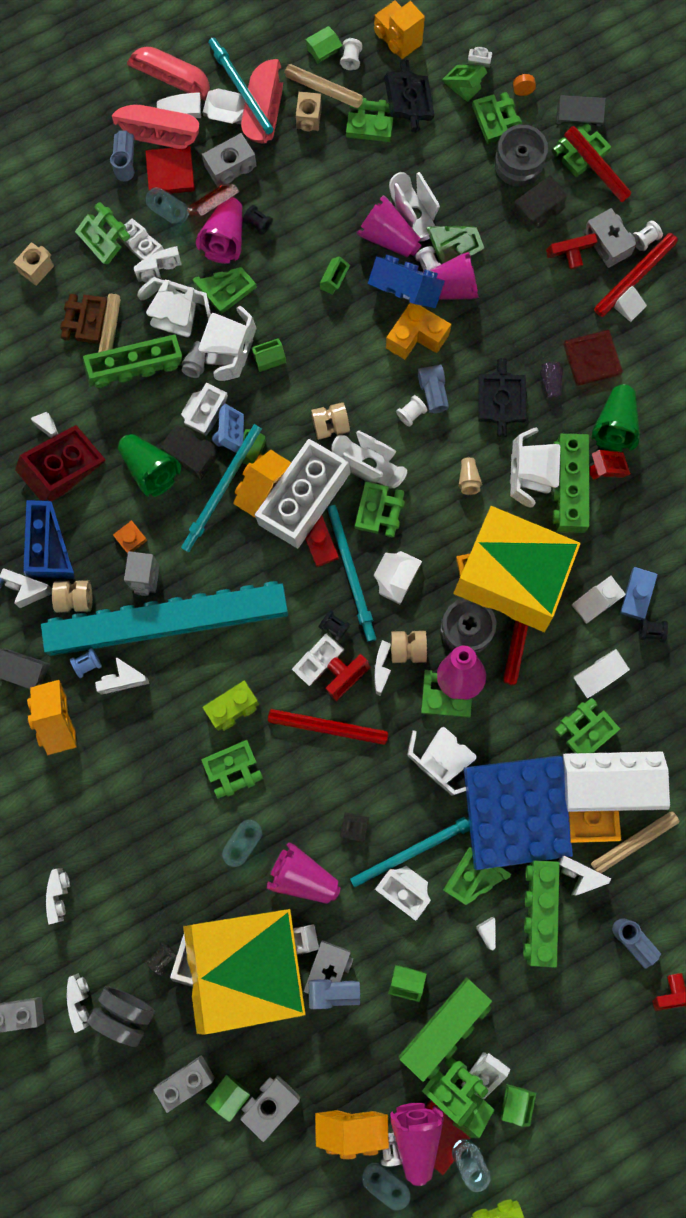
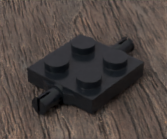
[384,59,435,133]
[478,358,526,437]

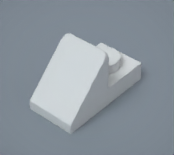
[0,568,52,608]
[572,576,626,624]
[95,658,149,695]
[558,856,611,896]
[461,1052,510,1099]

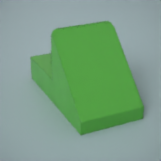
[442,65,487,102]

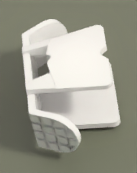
[389,172,440,241]
[137,277,211,338]
[198,306,256,381]
[510,427,560,507]
[332,431,407,488]
[407,727,476,796]

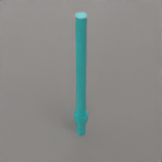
[208,38,274,134]
[181,424,262,552]
[327,505,377,642]
[350,817,470,888]

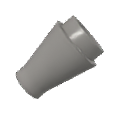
[181,341,206,378]

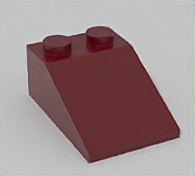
[15,425,106,502]

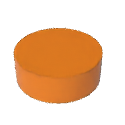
[513,74,536,96]

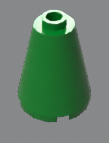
[591,384,640,452]
[118,434,181,497]

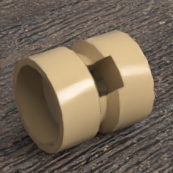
[311,402,350,440]
[52,580,92,613]
[391,631,427,663]

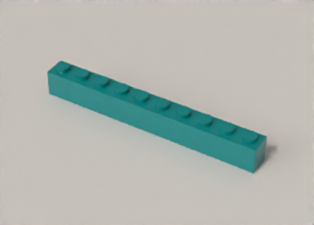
[41,581,288,656]

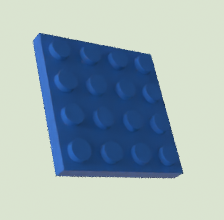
[464,756,573,870]

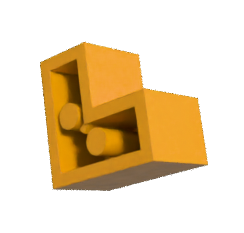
[374,0,425,59]
[386,303,451,360]
[233,450,292,518]
[27,680,77,755]
[315,1110,389,1159]

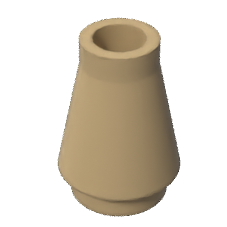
[458,458,482,495]

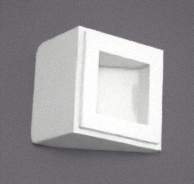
[614,286,647,322]
[31,412,58,438]
[476,917,496,950]
[293,924,319,954]

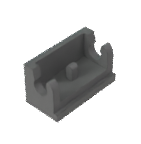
[556,95,606,127]
[0,648,50,689]

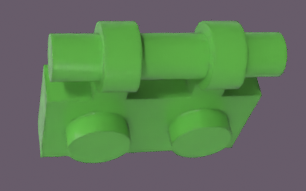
[472,92,522,144]
[346,98,393,142]
[551,123,611,177]
[75,202,130,264]
[355,481,405,538]
[554,698,620,753]
[201,740,263,799]
[422,1057,488,1127]

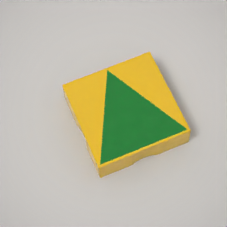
[453,506,580,633]
[183,909,305,1035]

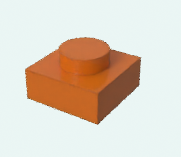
[113,520,147,554]

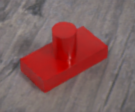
[546,233,597,269]
[589,450,630,480]
[305,515,339,567]
[326,654,371,701]
[652,973,686,1011]

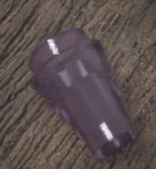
[540,362,563,398]

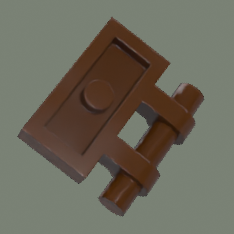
[60,294,107,344]

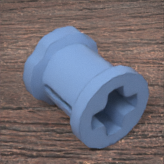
[70,648,102,678]

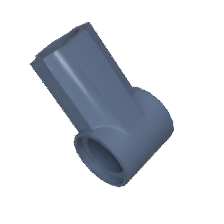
[110,131,135,181]
[418,364,449,414]
[612,918,661,969]
[308,979,360,1009]

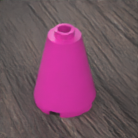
[357,195,422,257]
[196,197,243,264]
[431,252,479,299]
[437,646,486,700]
[267,843,340,904]
[390,1103,444,1186]

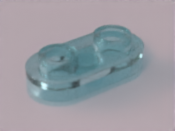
[146,187,188,224]
[222,820,262,867]
[452,1139,491,1192]
[362,1163,410,1210]

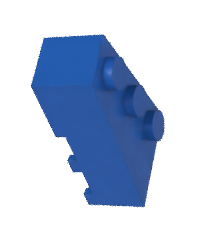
[368,254,445,308]
[24,500,75,579]

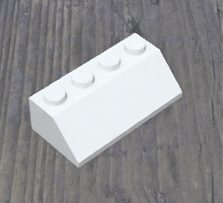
[563,752,670,812]

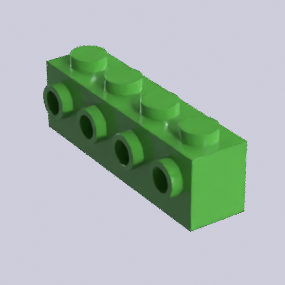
[83,334,182,388]
[552,434,589,533]
[523,860,559,967]
[399,977,492,1082]

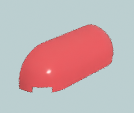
[127,47,210,101]
[241,59,283,144]
[112,105,199,149]

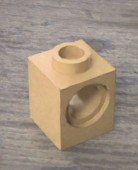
[296,92,321,131]
[13,242,54,286]

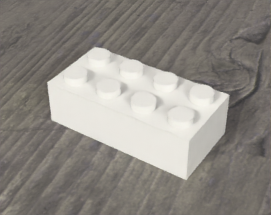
[255,439,351,549]

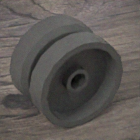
[495,125,548,187]
[440,598,497,654]
[87,986,155,1047]

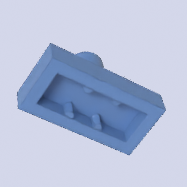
[212,404,244,453]
[620,567,657,620]

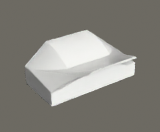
[203,89,245,124]
[181,383,228,436]
[374,551,422,605]
[375,866,431,921]

